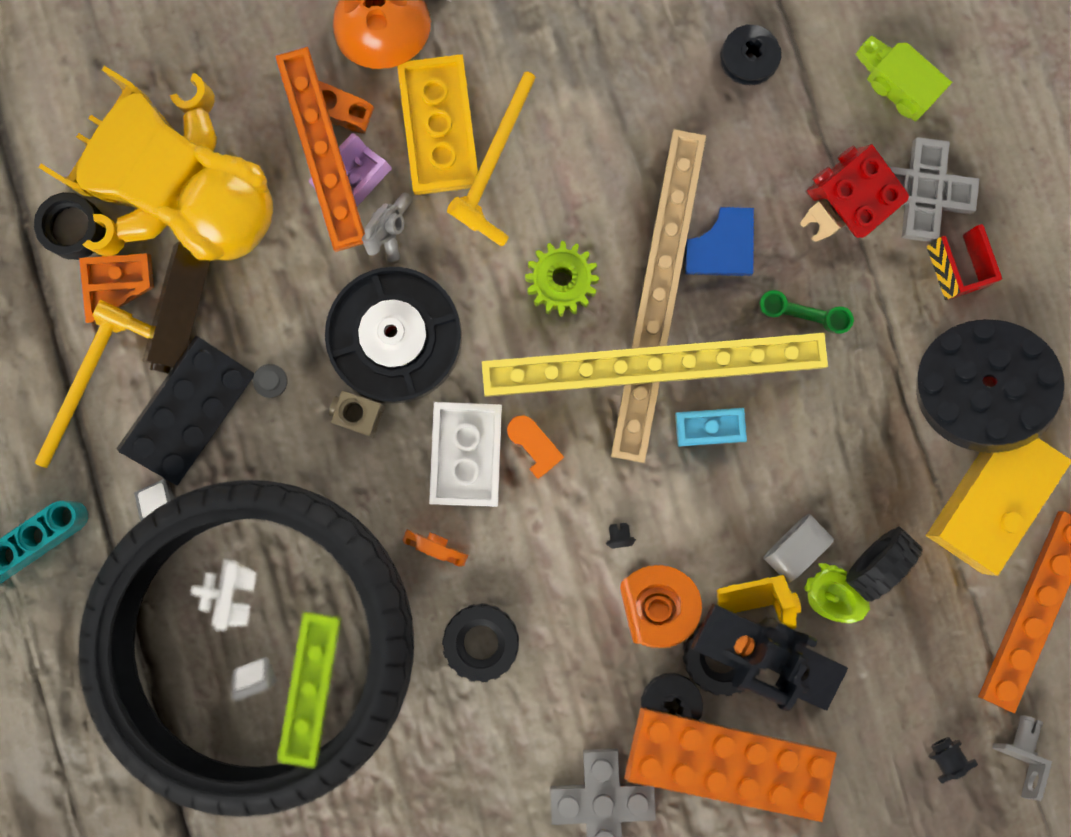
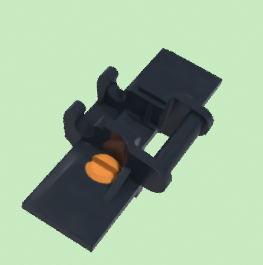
[691,603,848,711]

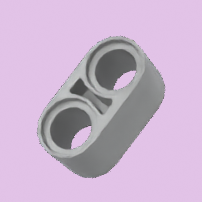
[764,514,834,584]

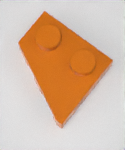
[79,253,154,323]

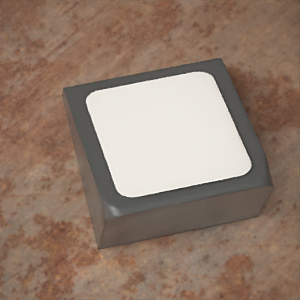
[134,479,175,520]

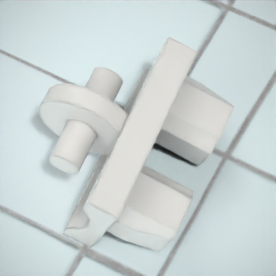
[191,559,256,631]

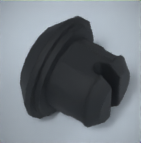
[606,523,636,549]

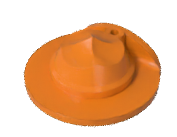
[620,565,702,648]

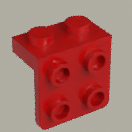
[806,144,909,238]

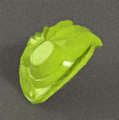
[804,563,870,624]

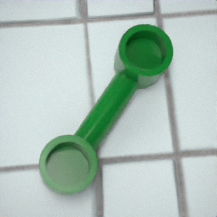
[759,290,854,334]

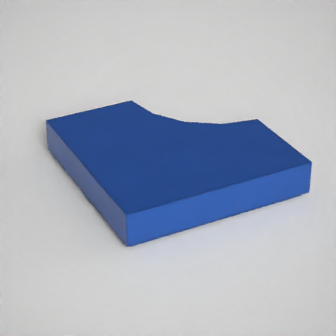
[685,207,754,276]

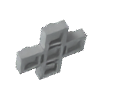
[889,137,979,242]
[550,749,656,837]

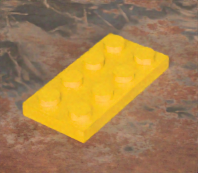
[397,54,478,195]

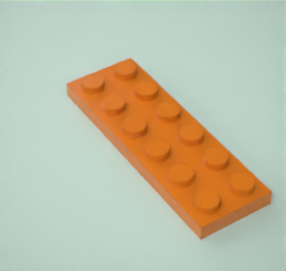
[624,708,837,822]

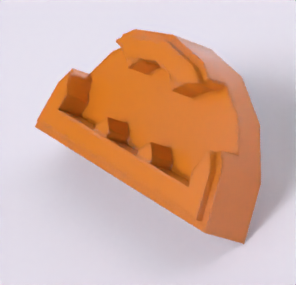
[402,529,469,567]

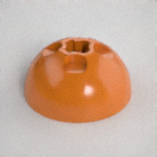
[333,0,431,69]

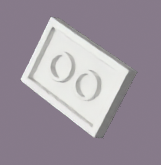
[429,402,502,507]

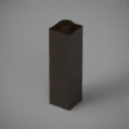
[142,241,211,374]

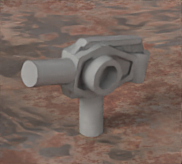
[362,192,413,262]

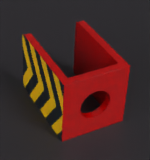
[927,224,1003,301]

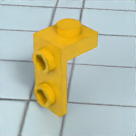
[717,575,801,629]

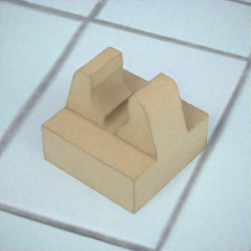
[801,199,845,242]

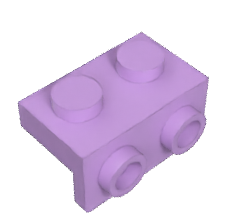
[309,133,392,207]

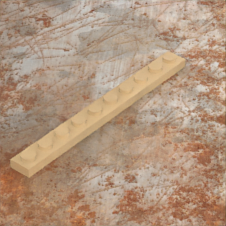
[610,129,706,463]

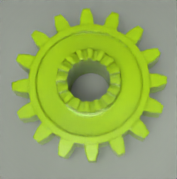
[525,241,599,317]

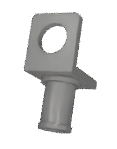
[992,715,1052,801]

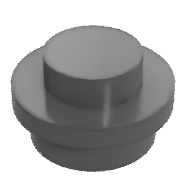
[253,364,288,398]

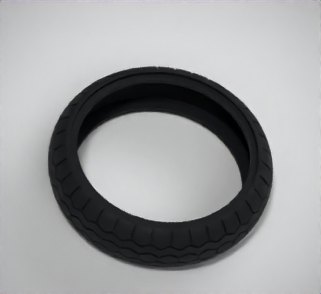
[78,480,414,817]

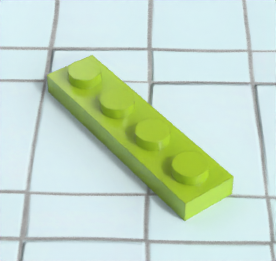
[277,612,342,768]

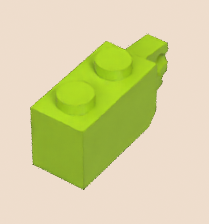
[855,35,953,122]

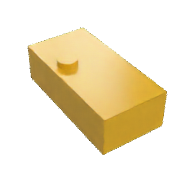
[926,438,1071,576]

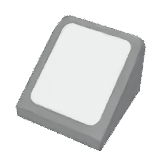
[231,657,277,701]

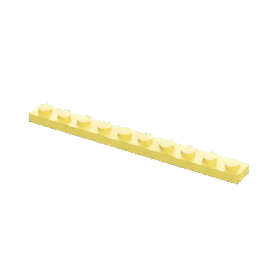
[482,333,828,397]

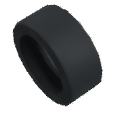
[34,192,106,260]

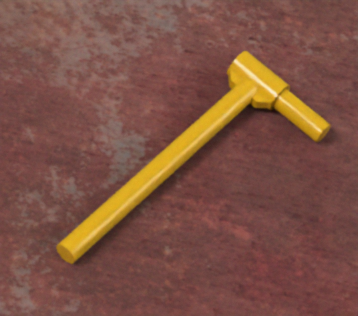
[447,71,536,246]
[34,299,151,468]

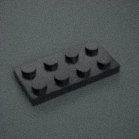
[116,335,255,486]

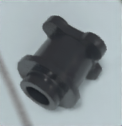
[929,737,978,784]

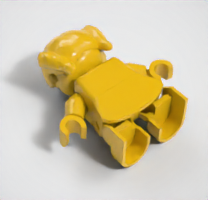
[38,66,274,261]

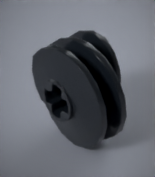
[720,24,782,86]
[641,673,703,720]

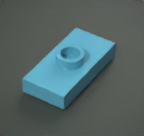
[675,408,747,447]

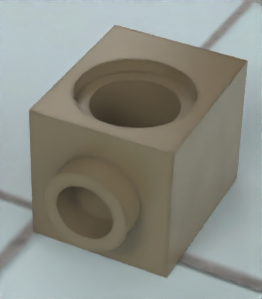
[329,390,385,438]

